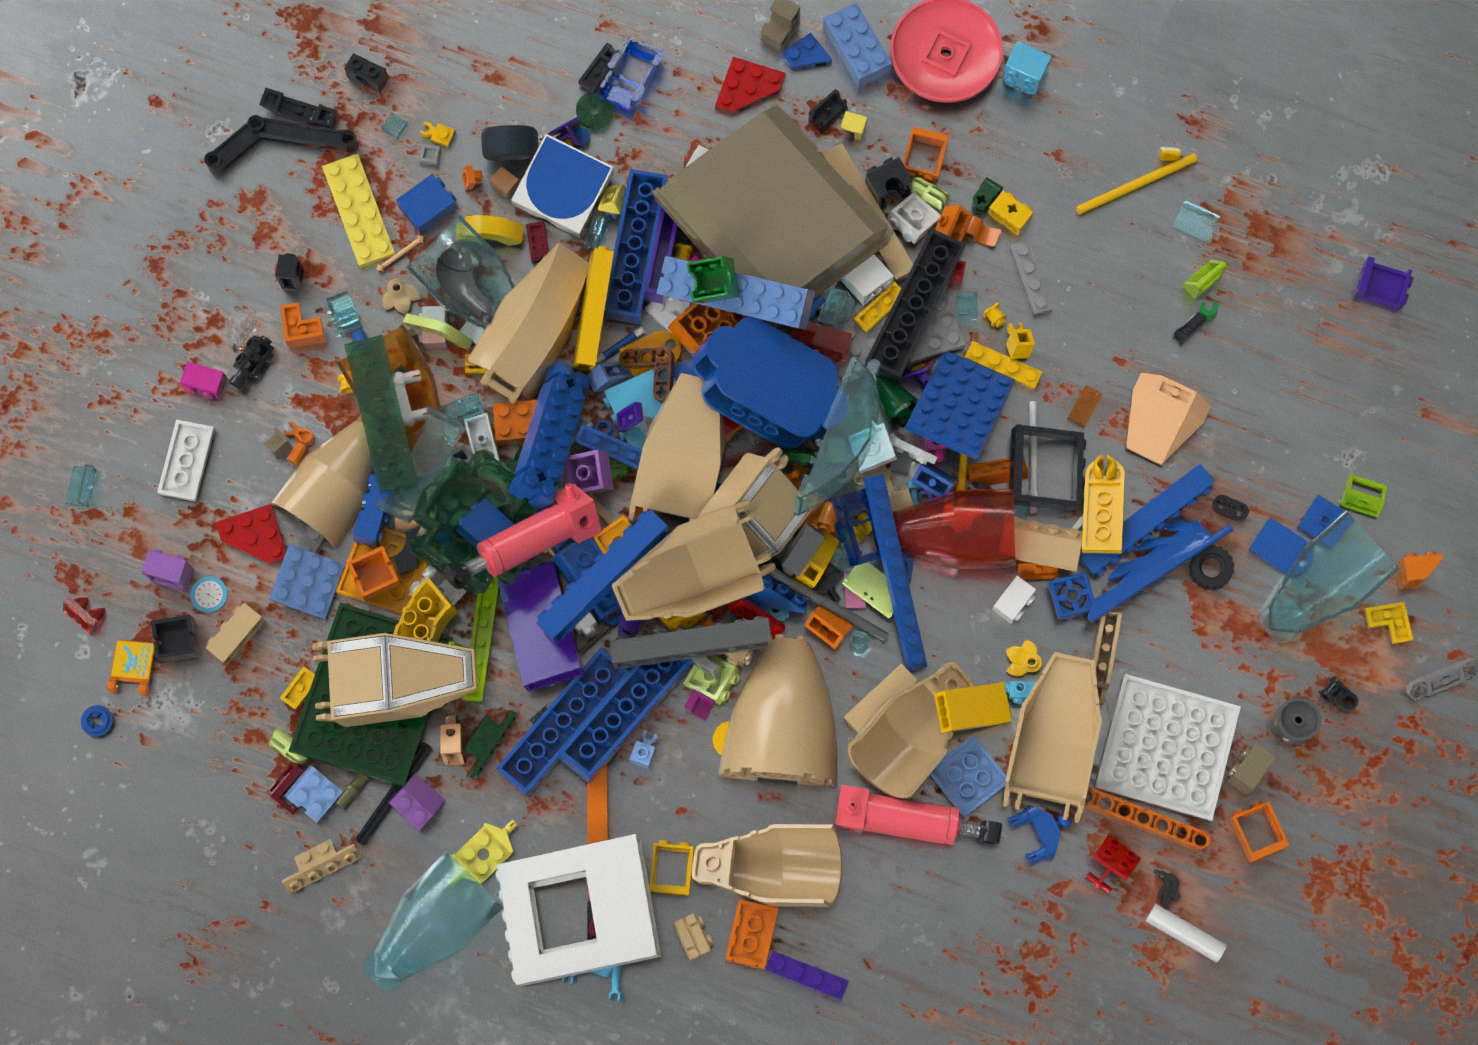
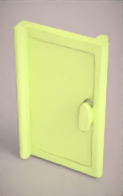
[842,558,894,619]

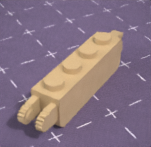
[1092,607,1122,705]

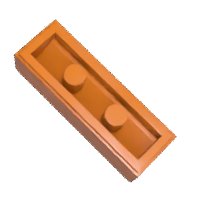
[967,455,1028,486]

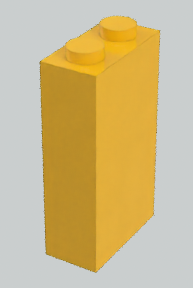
[934,682,1012,733]

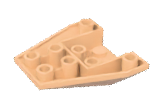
[1126,373,1211,465]

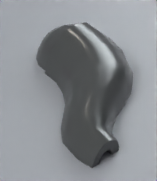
[436,247,492,325]

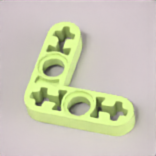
[403,314,473,350]

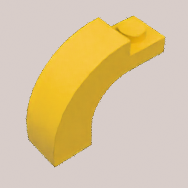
[455,215,524,246]

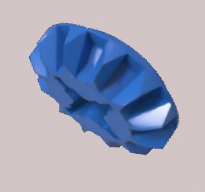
[81,705,113,737]

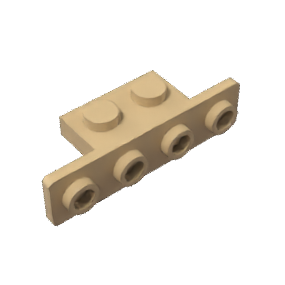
[282,839,362,894]

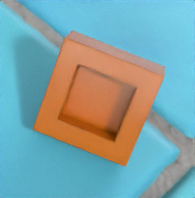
[461,165,483,191]

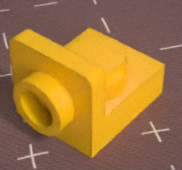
[842,512,874,545]

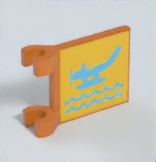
[106,640,155,696]

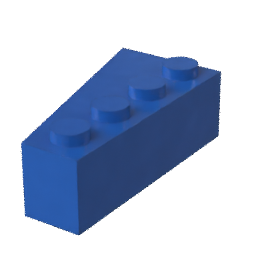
[353,458,402,548]

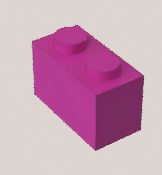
[180,362,227,399]

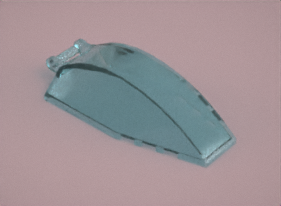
[793,357,880,516]

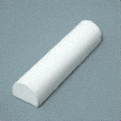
[1145,903,1227,963]

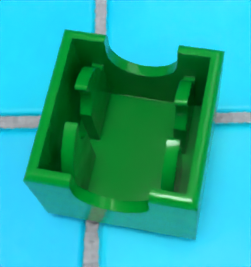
[687,256,739,304]

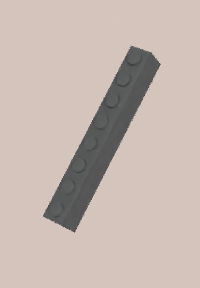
[610,616,773,669]

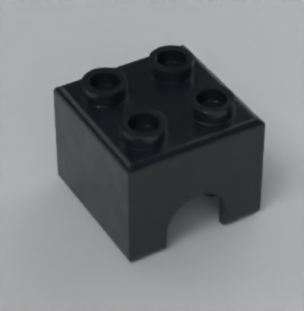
[865,157,913,210]

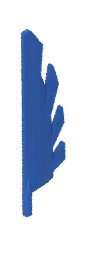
[1087,518,1233,623]

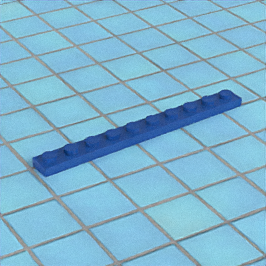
[863,473,927,671]

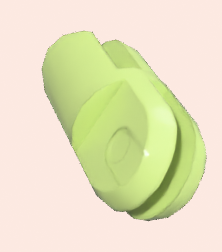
[911,177,950,210]
[269,728,308,765]

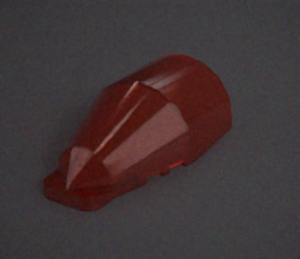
[892,489,1017,569]

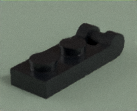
[578,43,623,93]

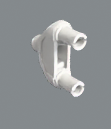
[371,369,431,427]

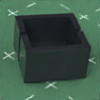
[151,614,199,664]

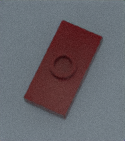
[526,221,549,262]

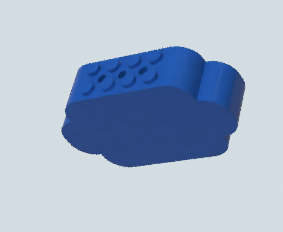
[693,317,847,449]

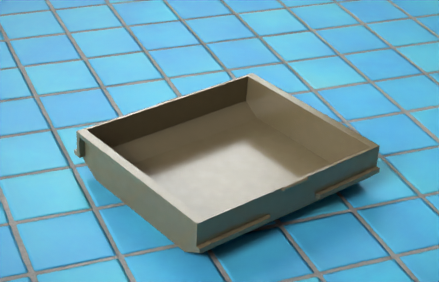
[652,102,894,328]

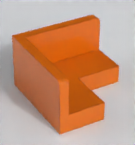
[280,302,327,349]

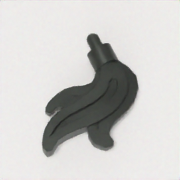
[1154,869,1181,910]

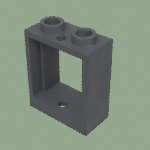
[780,521,825,576]

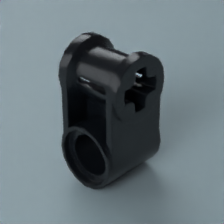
[1319,677,1359,714]

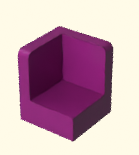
[684,689,715,720]

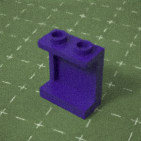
[1354,256,1414,310]

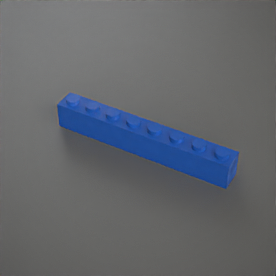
[1078,464,1215,578]

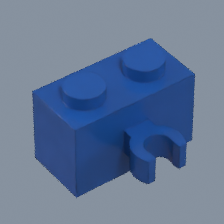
[911,462,959,504]

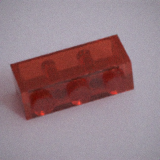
[790,321,852,361]

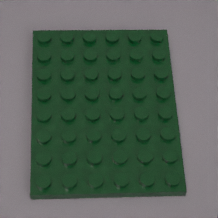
[289,602,453,787]

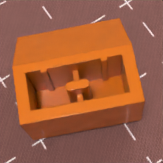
[1395,551,1444,589]

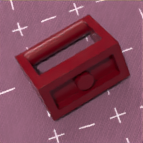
[266,762,304,815]

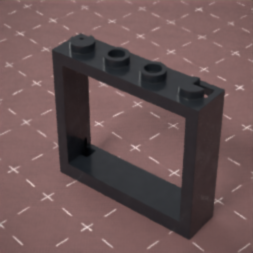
[1008,424,1086,512]

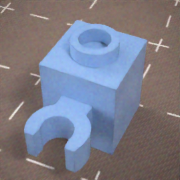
[630,730,657,769]

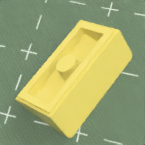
[598,183,626,214]

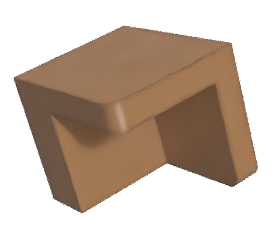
[489,167,520,200]

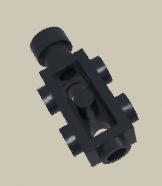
[228,335,274,390]

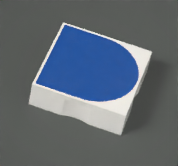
[511,134,614,238]

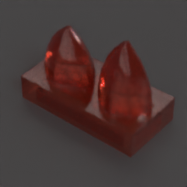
[63,597,105,635]

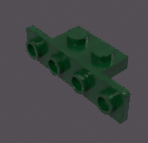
[463,710,516,779]

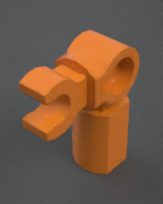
[283,422,315,466]

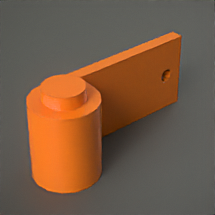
[800,502,842,534]

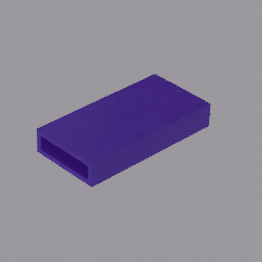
[497,562,585,692]

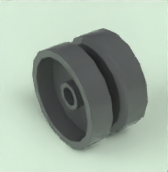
[1273,698,1321,745]

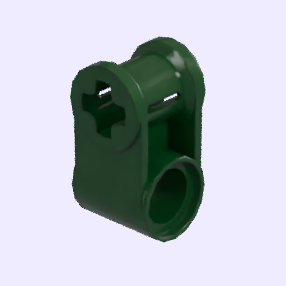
[971,177,1003,215]

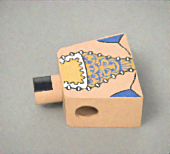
[440,716,465,766]

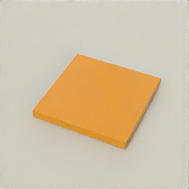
[335,527,437,616]

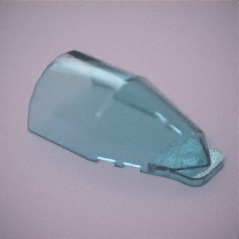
[405,215,515,330]
[1258,510,1400,644]
[363,851,503,991]

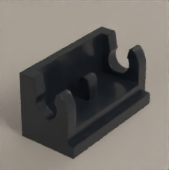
[808,89,848,133]

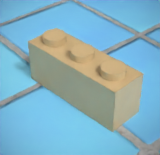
[206,603,265,666]

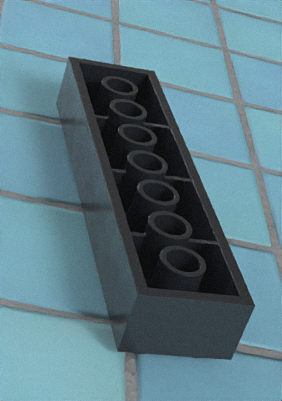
[864,228,966,384]

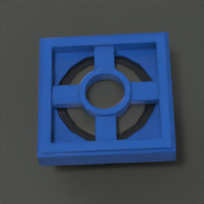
[1048,571,1094,620]

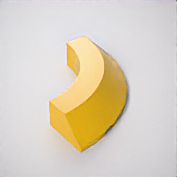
[394,577,458,642]

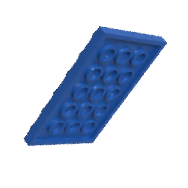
[905,352,1015,460]

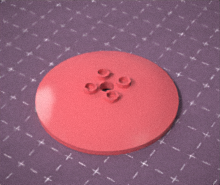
[890,0,1003,103]

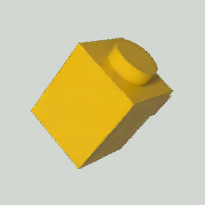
[1006,323,1035,359]

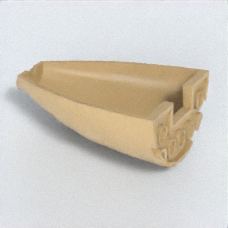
[718,634,838,788]

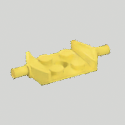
[448,819,518,889]

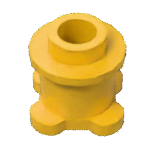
[673,243,694,261]
[983,302,1007,328]

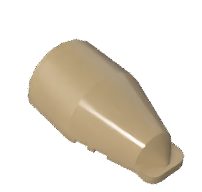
[271,410,395,548]
[848,662,973,798]
[691,824,842,907]

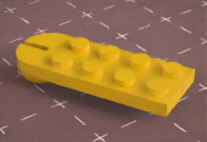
[1082,455,1125,554]

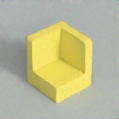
[841,111,867,141]

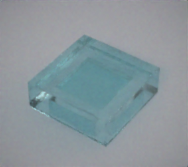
[381,113,408,139]

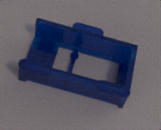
[599,36,665,112]
[831,488,881,567]

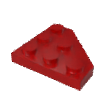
[715,56,786,114]
[215,504,287,565]

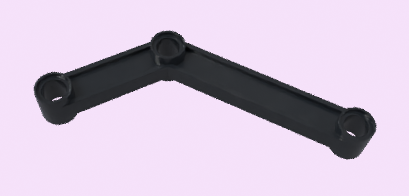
[204,115,359,174]

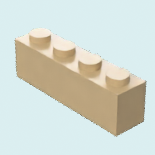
[843,663,918,734]

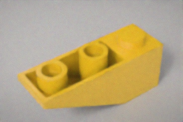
[793,533,840,588]

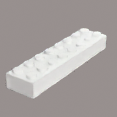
[464,413,513,510]

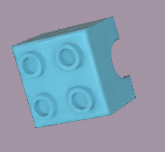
[1003,41,1052,95]

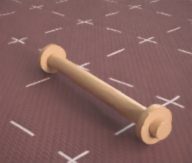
[376,235,424,273]

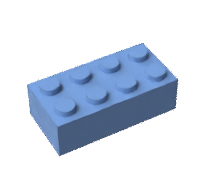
[823,2,892,88]

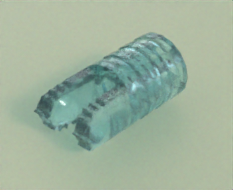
[583,215,609,249]

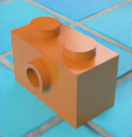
[935,205,973,241]
[804,605,854,649]

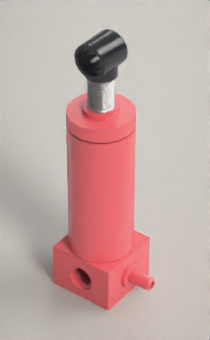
[443,483,602,589]
[834,785,1003,846]

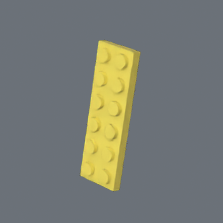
[322,153,395,268]

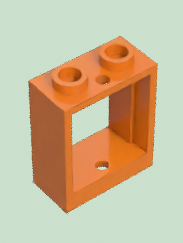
[903,126,949,183]
[1229,800,1290,864]

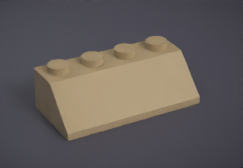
[998,516,1083,572]

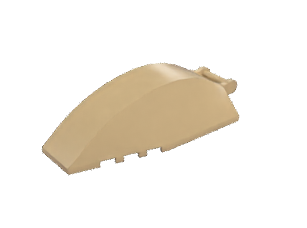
[467,243,589,404]

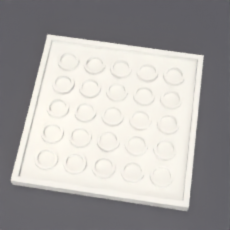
[1094,674,1241,822]

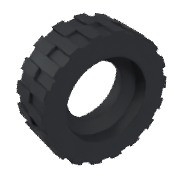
[1189,545,1234,591]

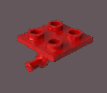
[1085,834,1141,895]

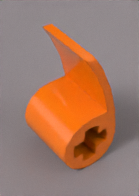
[964,216,1001,247]

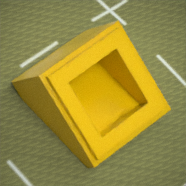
[1159,147,1181,161]

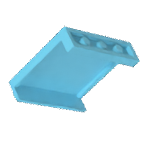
[602,369,676,449]

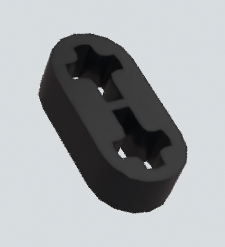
[1212,495,1249,522]

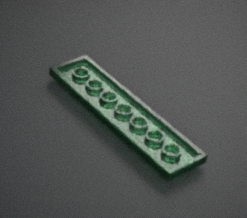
[344,335,418,493]

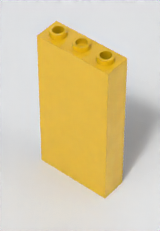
[572,246,614,372]

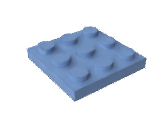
[269,544,345,620]
[929,734,1006,819]

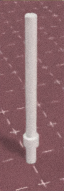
[1028,401,1039,515]

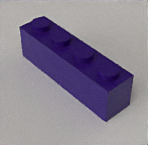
[765,951,849,1001]

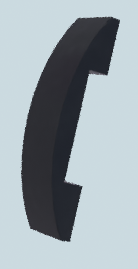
[259,87,337,128]

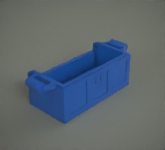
[552,537,623,627]

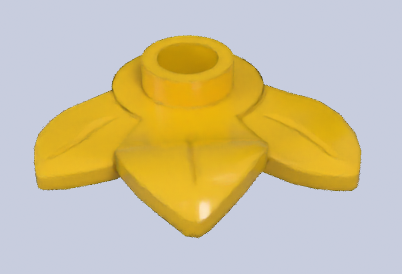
[1006,640,1043,677]

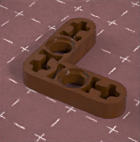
[619,347,675,403]

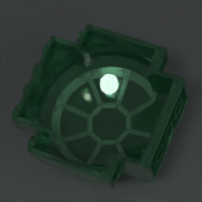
[408,449,537,594]

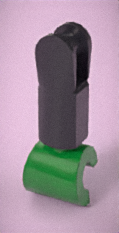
[1173,301,1218,343]

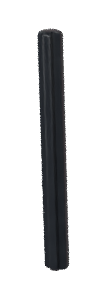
[355,742,432,845]

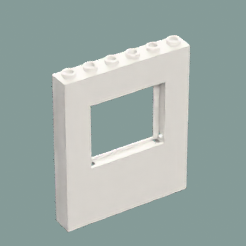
[496,834,662,986]

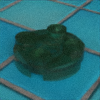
[576,92,614,131]

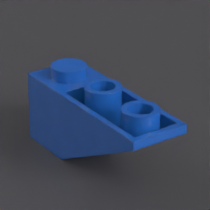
[745,574,808,613]

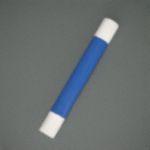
[596,326,645,364]

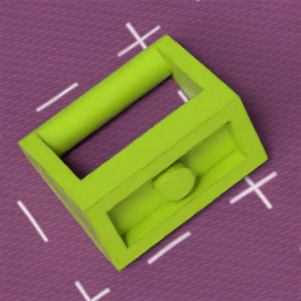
[1182,260,1227,299]
[1340,474,1388,518]

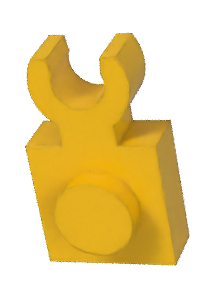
[420,122,456,148]

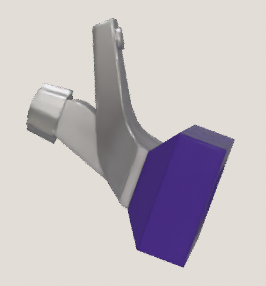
[616,402,654,435]

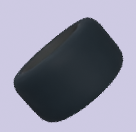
[481,125,539,161]

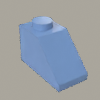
[587,361,633,392]

